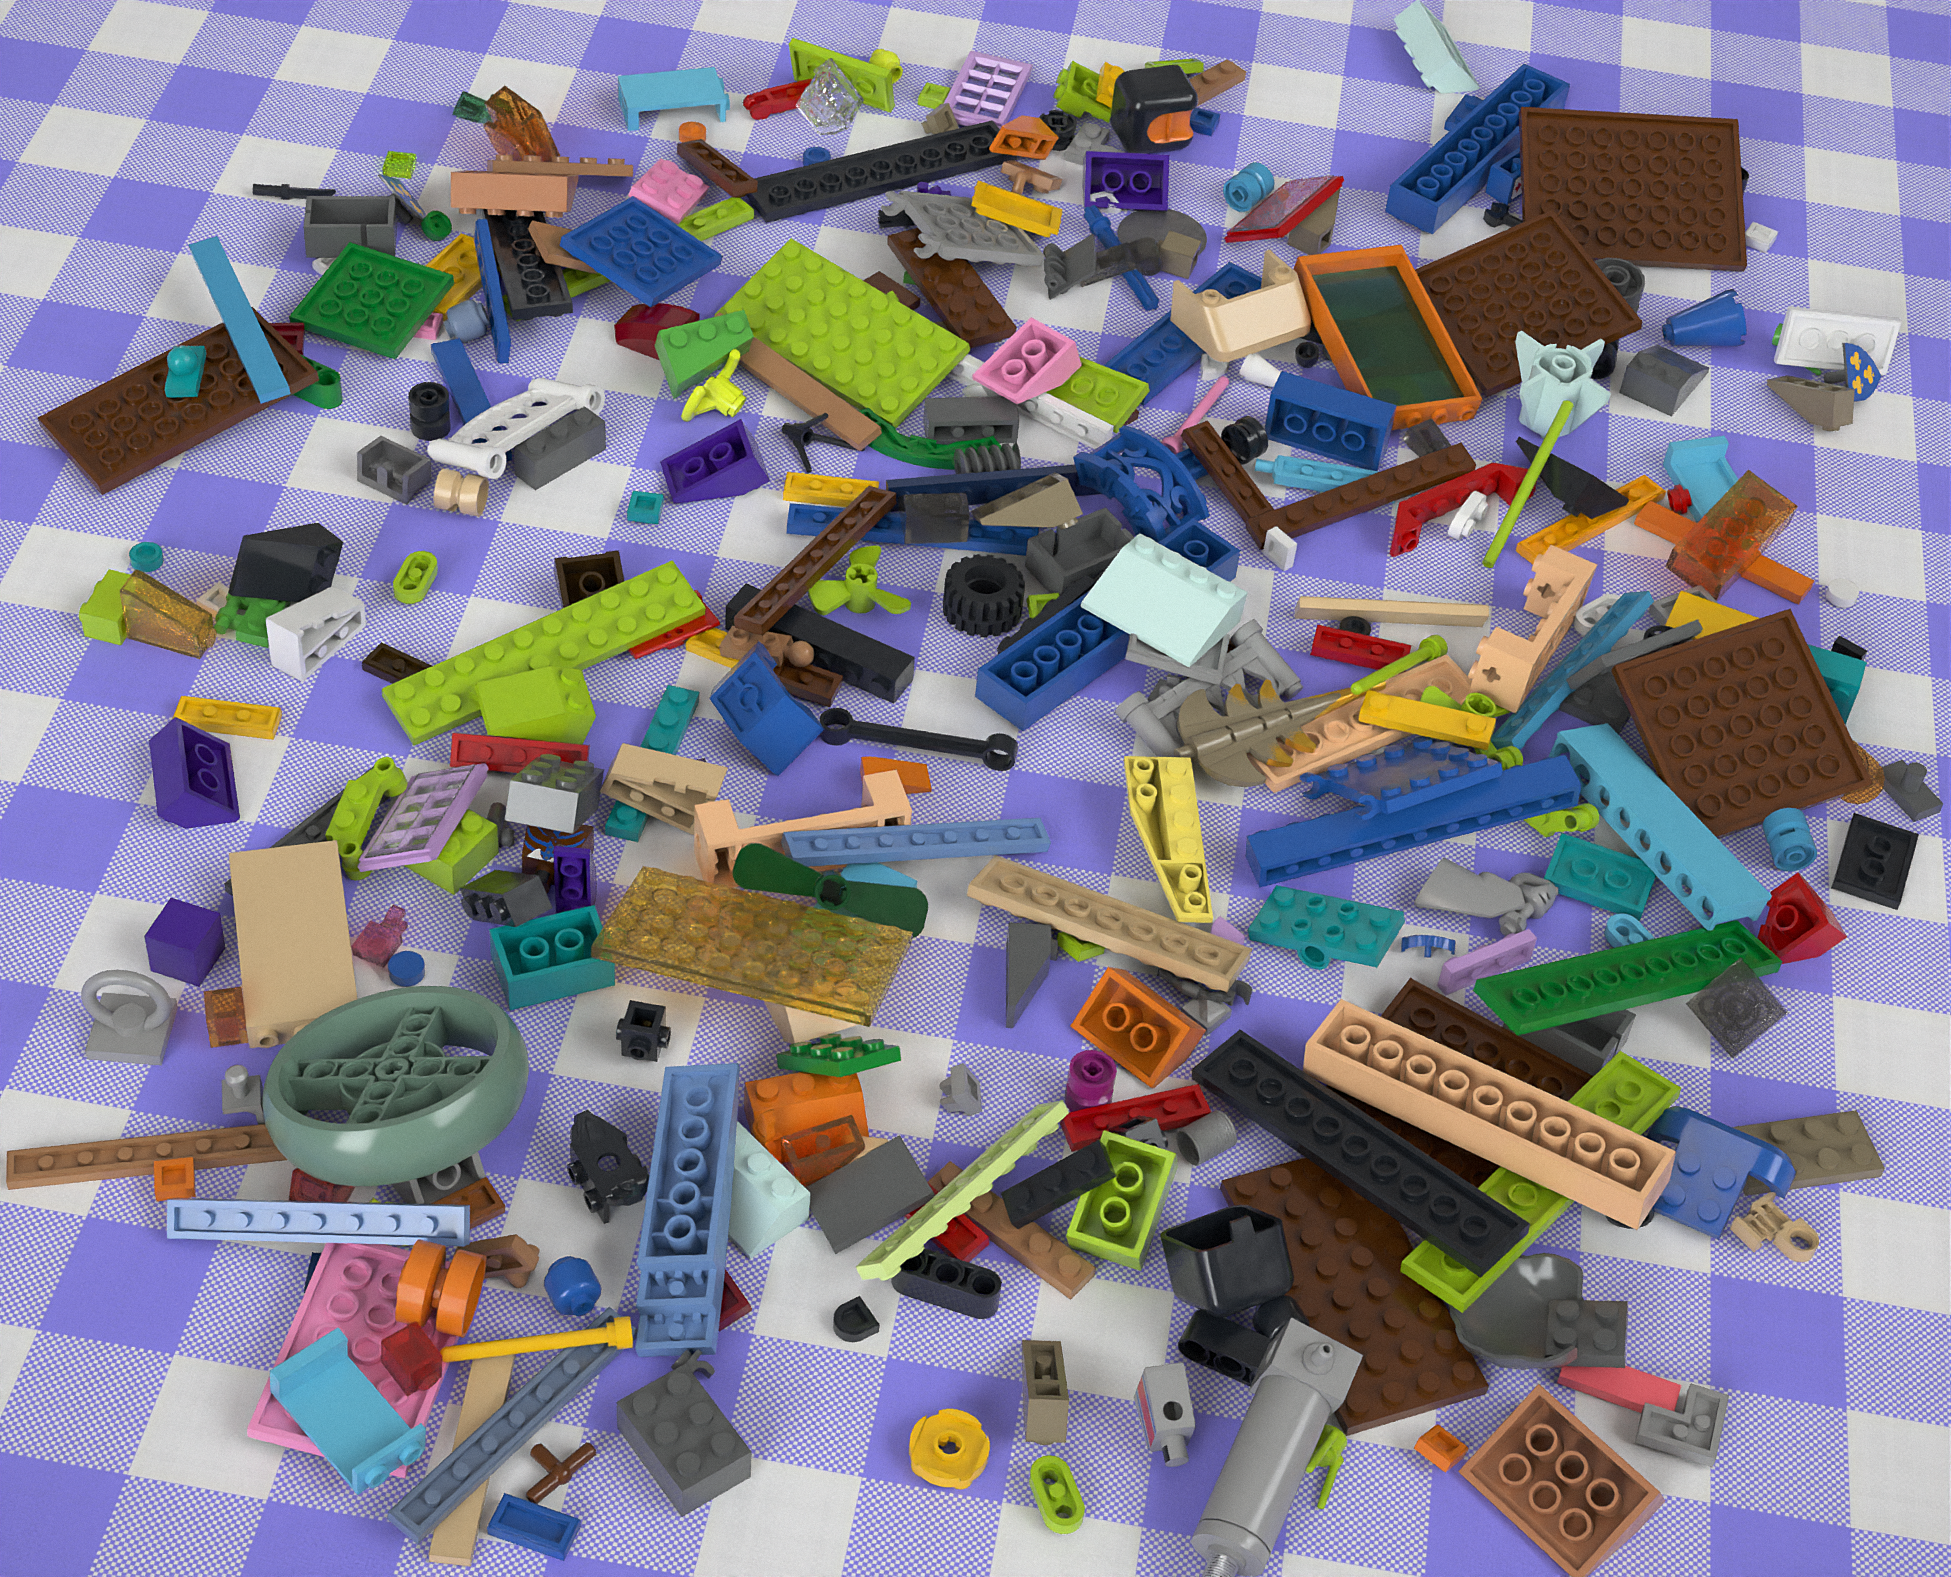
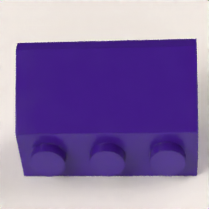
[1082,151,1170,212]
[149,717,240,829]

